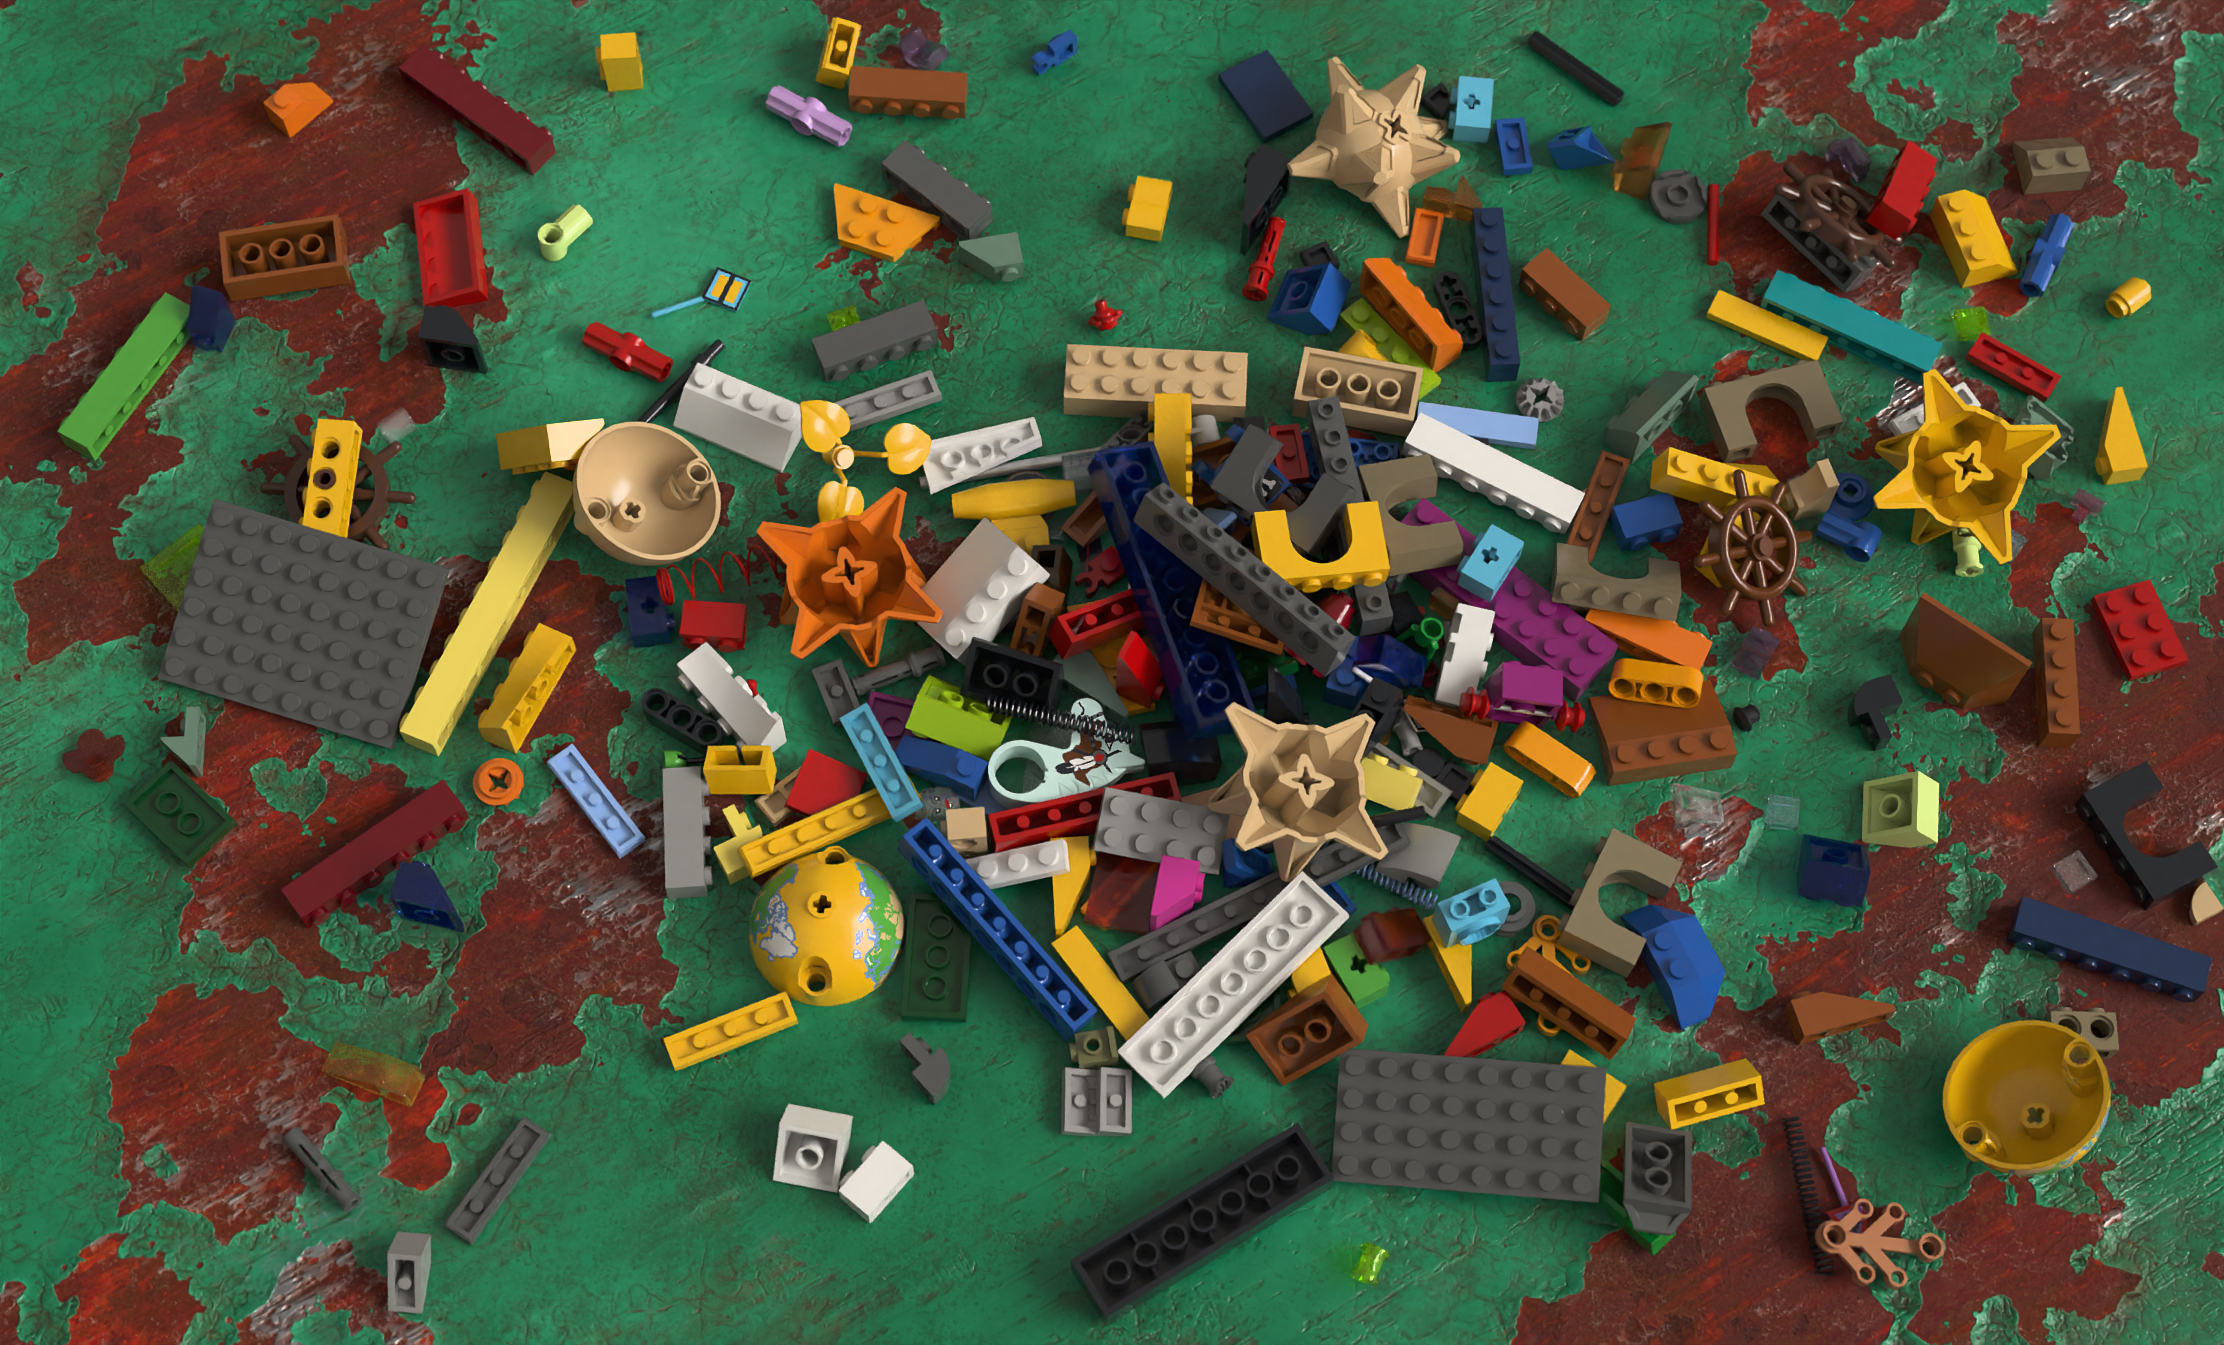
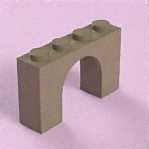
[1699,360,1843,463]
[1358,454,1463,576]
[1551,543,1682,622]
[1556,828,1683,978]

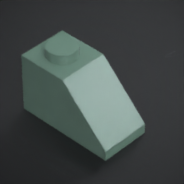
[959,232,1024,282]

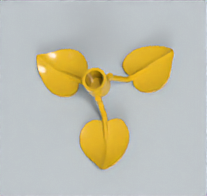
[799,400,931,522]

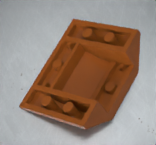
[1189,548,1284,655]
[1899,592,2033,709]

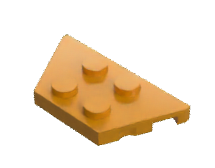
[834,183,941,263]

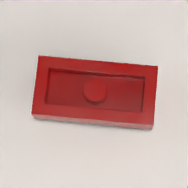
[1269,423,1309,485]

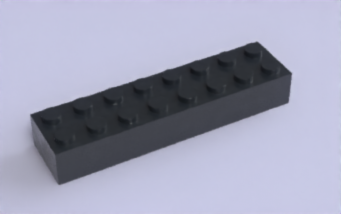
[1071,1123,1334,1326]

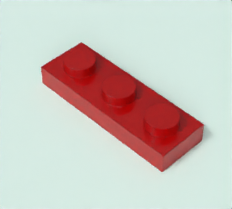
[1965,332,2061,404]

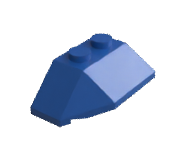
[1620,904,1726,1031]

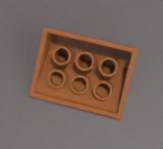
[1588,680,1737,786]

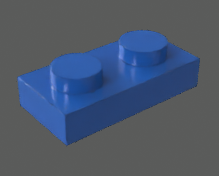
[1494,117,1533,176]

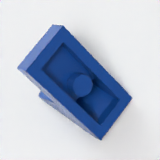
[1222,838,1273,888]

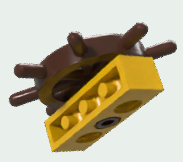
[260,417,416,550]

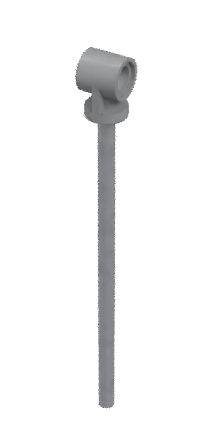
[919,415,1220,489]

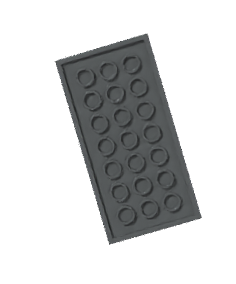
[1331,1049,1606,1203]

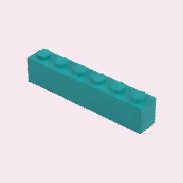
[1760,270,1943,386]

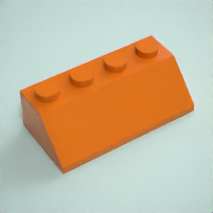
[1359,258,1463,373]

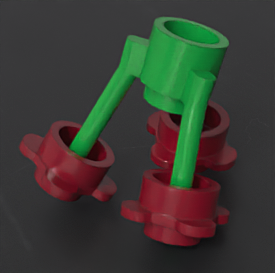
[1370,617,1445,688]

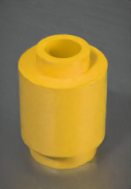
[2105,277,2151,319]

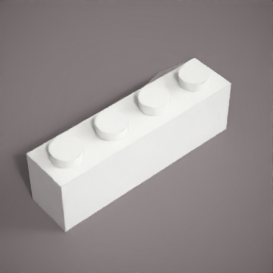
[677,642,787,754]

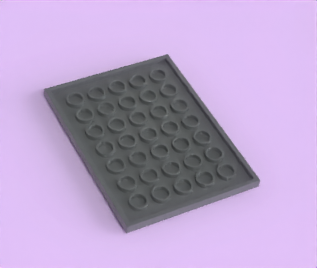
[157,499,450,749]

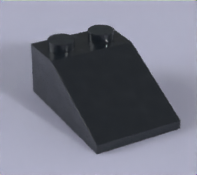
[1240,144,1293,255]

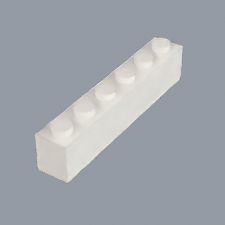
[1401,413,1585,535]

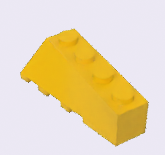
[1148,393,1193,506]
[1650,447,1779,522]
[478,623,576,754]

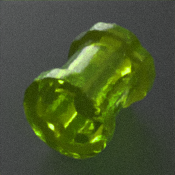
[1349,1242,1390,1286]

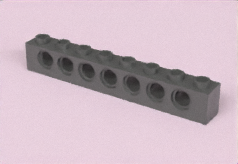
[1305,396,1393,636]
[1133,482,1356,677]

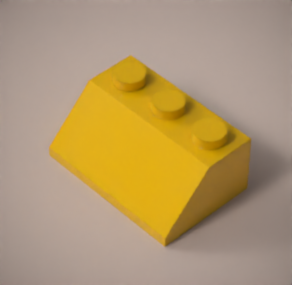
[1929,190,2018,288]

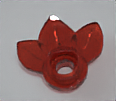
[62,729,125,782]

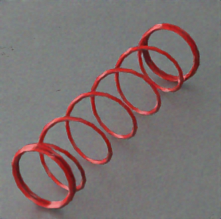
[656,545,779,606]

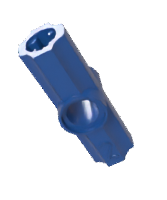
[2018,213,2075,298]

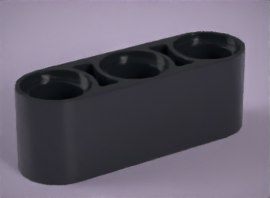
[641,688,724,756]

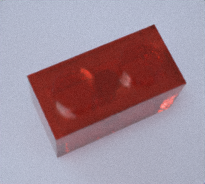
[1352,907,1432,966]

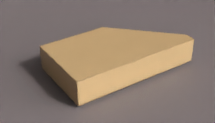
[755,766,801,827]

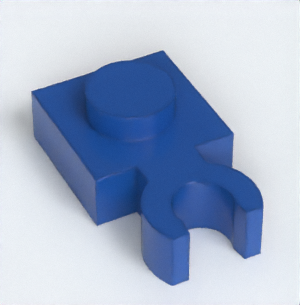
[1031,29,1077,75]

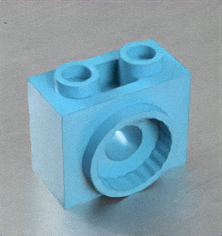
[1432,878,1510,948]

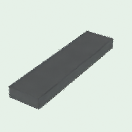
[443,1116,551,1245]

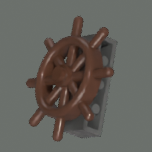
[1761,162,1903,293]

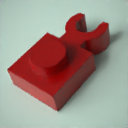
[1075,545,1131,598]

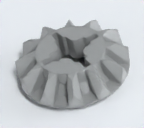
[1516,376,1565,422]

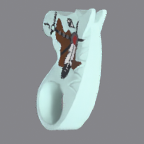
[988,698,1145,809]

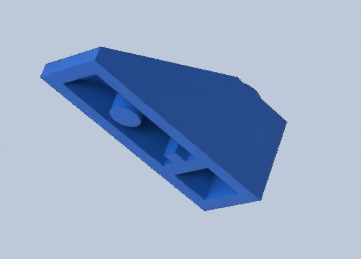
[895,735,988,802]

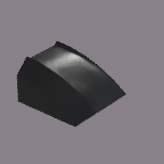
[1139,721,1222,787]

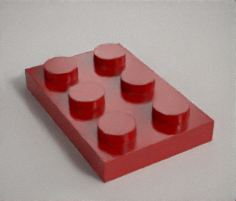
[2090,579,2188,682]

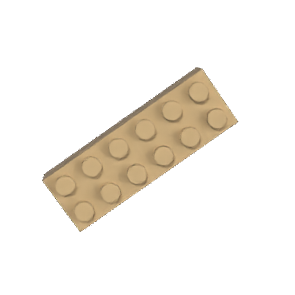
[1064,344,1248,423]

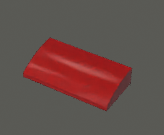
[413,188,488,307]

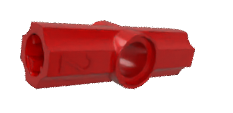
[582,321,673,383]

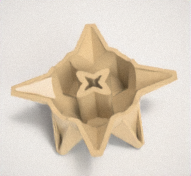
[1287,57,1460,239]
[1208,702,1388,882]

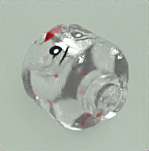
[914,786,960,828]

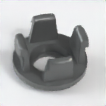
[1497,881,1535,938]

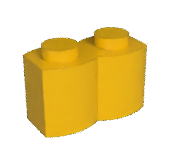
[1121,176,1172,242]

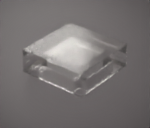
[2051,850,2098,895]

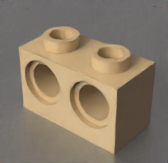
[940,807,988,860]

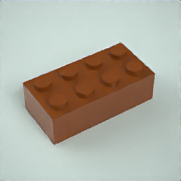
[219,214,351,301]

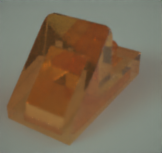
[1422,175,1483,223]

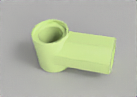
[538,204,593,261]

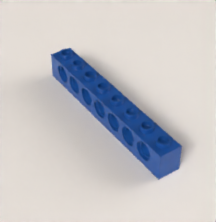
[897,817,1098,1042]

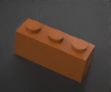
[1519,248,1611,341]

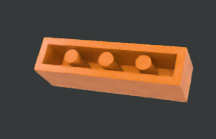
[1585,608,1713,671]

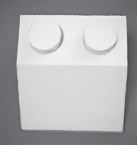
[773,1104,853,1193]

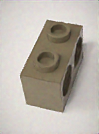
[2042,1007,2119,1060]

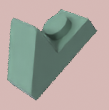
[159,706,206,777]

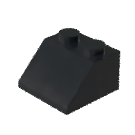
[418,305,488,374]

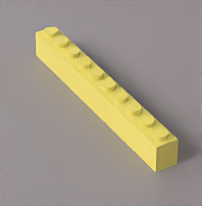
[399,471,575,757]

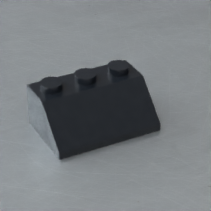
[960,637,1065,721]

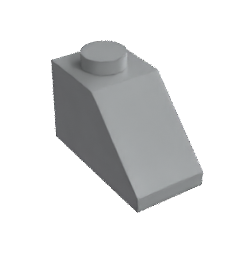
[387,1232,431,1314]

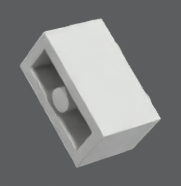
[839,1141,914,1224]

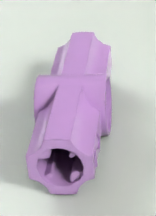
[765,85,852,147]

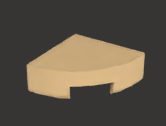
[2189,882,2224,926]

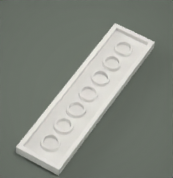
[1117,871,1349,1099]

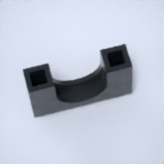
[2074,761,2218,911]

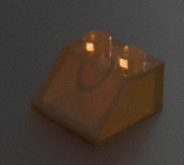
[1610,122,1673,201]

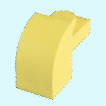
[713,804,763,885]

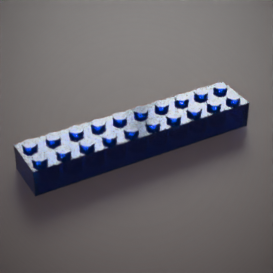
[1087,441,1257,742]

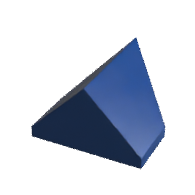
[1547,126,1617,170]

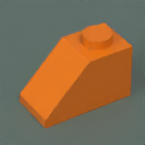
[263,82,333,138]

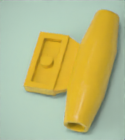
[952,478,1076,557]

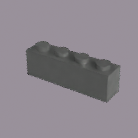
[881,140,993,240]
[811,300,938,383]

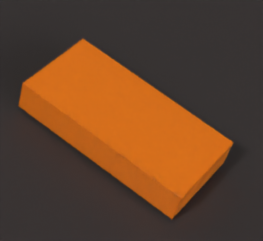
[1405,208,1445,268]

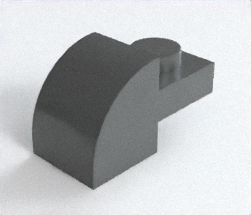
[1131,950,1201,1014]
[900,1032,950,1105]

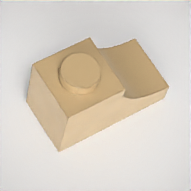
[1781,458,1840,521]

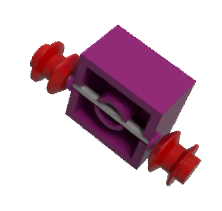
[1459,661,1585,733]

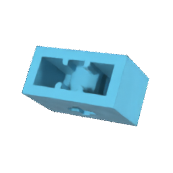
[1448,76,1494,144]
[1457,524,1524,603]

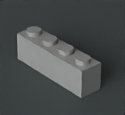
[662,766,713,899]

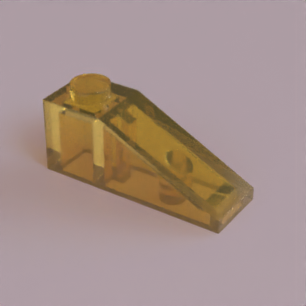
[321,1041,425,1107]

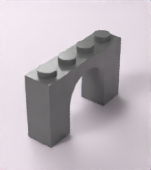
[1210,424,1358,556]

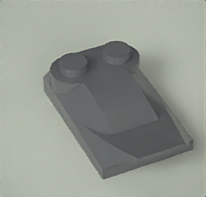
[1621,1122,1692,1236]

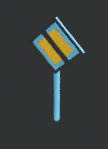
[651,267,752,318]

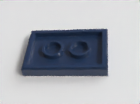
[1218,50,1314,143]

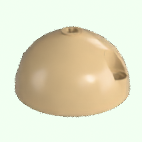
[573,422,721,567]

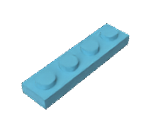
[839,703,924,823]

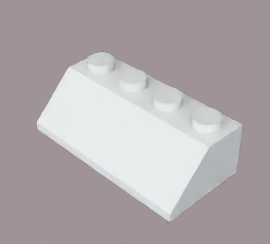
[673,363,802,473]

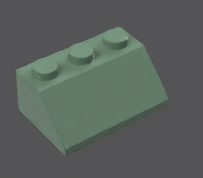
[1604,370,1699,464]

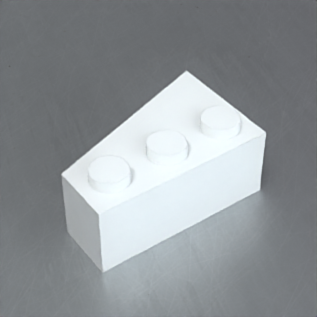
[1433,603,1495,709]

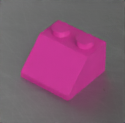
[1149,855,1205,933]

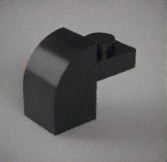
[1847,674,1903,751]

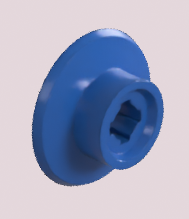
[1828,472,1875,521]

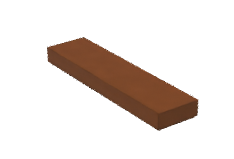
[1566,450,1630,566]

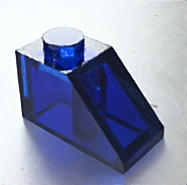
[187,285,236,352]

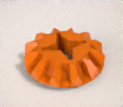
[473,758,524,808]

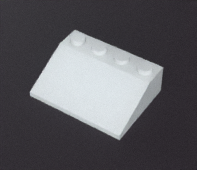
[917,517,1050,666]

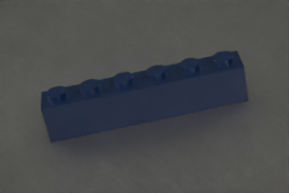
[1469,207,1520,382]
[2006,896,2213,1002]

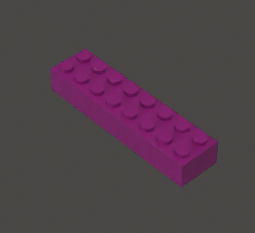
[1401,497,1618,703]

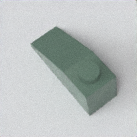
[1053,650,1129,729]

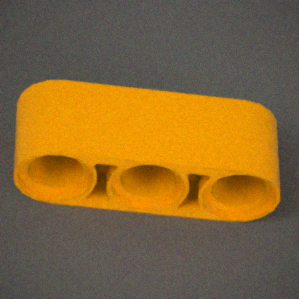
[1608,658,1704,708]
[1503,721,1596,799]

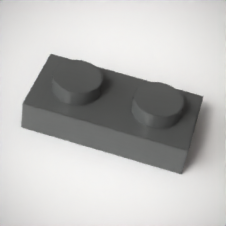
[811,659,860,728]

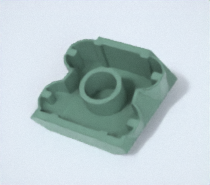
[2013,395,2074,480]

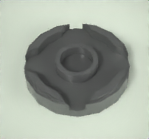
[1648,169,1708,224]

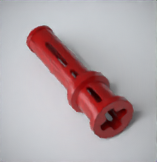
[1242,216,1286,302]

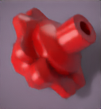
[1087,299,1123,331]

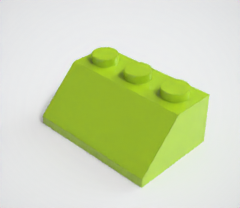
[905,675,1015,761]

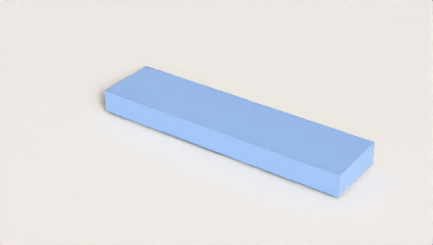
[1417,402,1539,449]
[546,744,646,859]

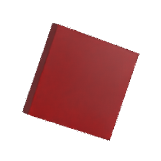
[784,748,867,817]

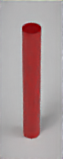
[1706,184,1719,266]

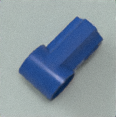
[1815,510,1882,562]

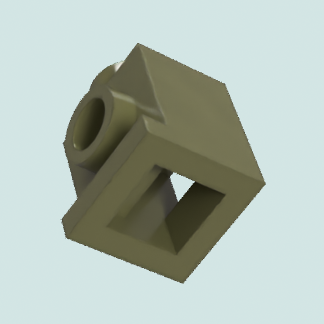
[1069,1026,1118,1070]

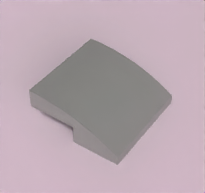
[1375,823,1461,889]
[1061,1067,1132,1136]

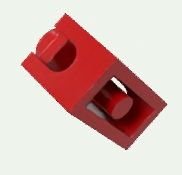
[680,600,749,653]

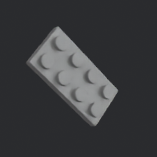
[1092,787,1230,875]

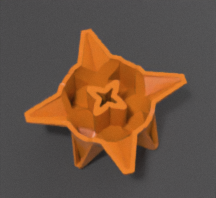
[756,487,943,668]

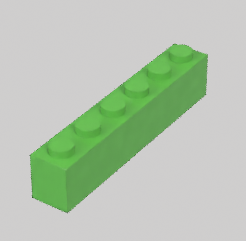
[57,292,202,461]

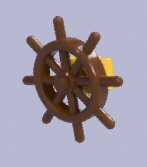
[1693,469,1812,627]

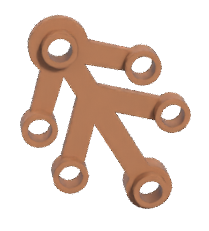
[1815,1198,1944,1290]

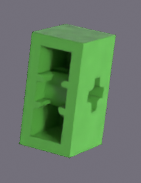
[1322,930,1390,1009]

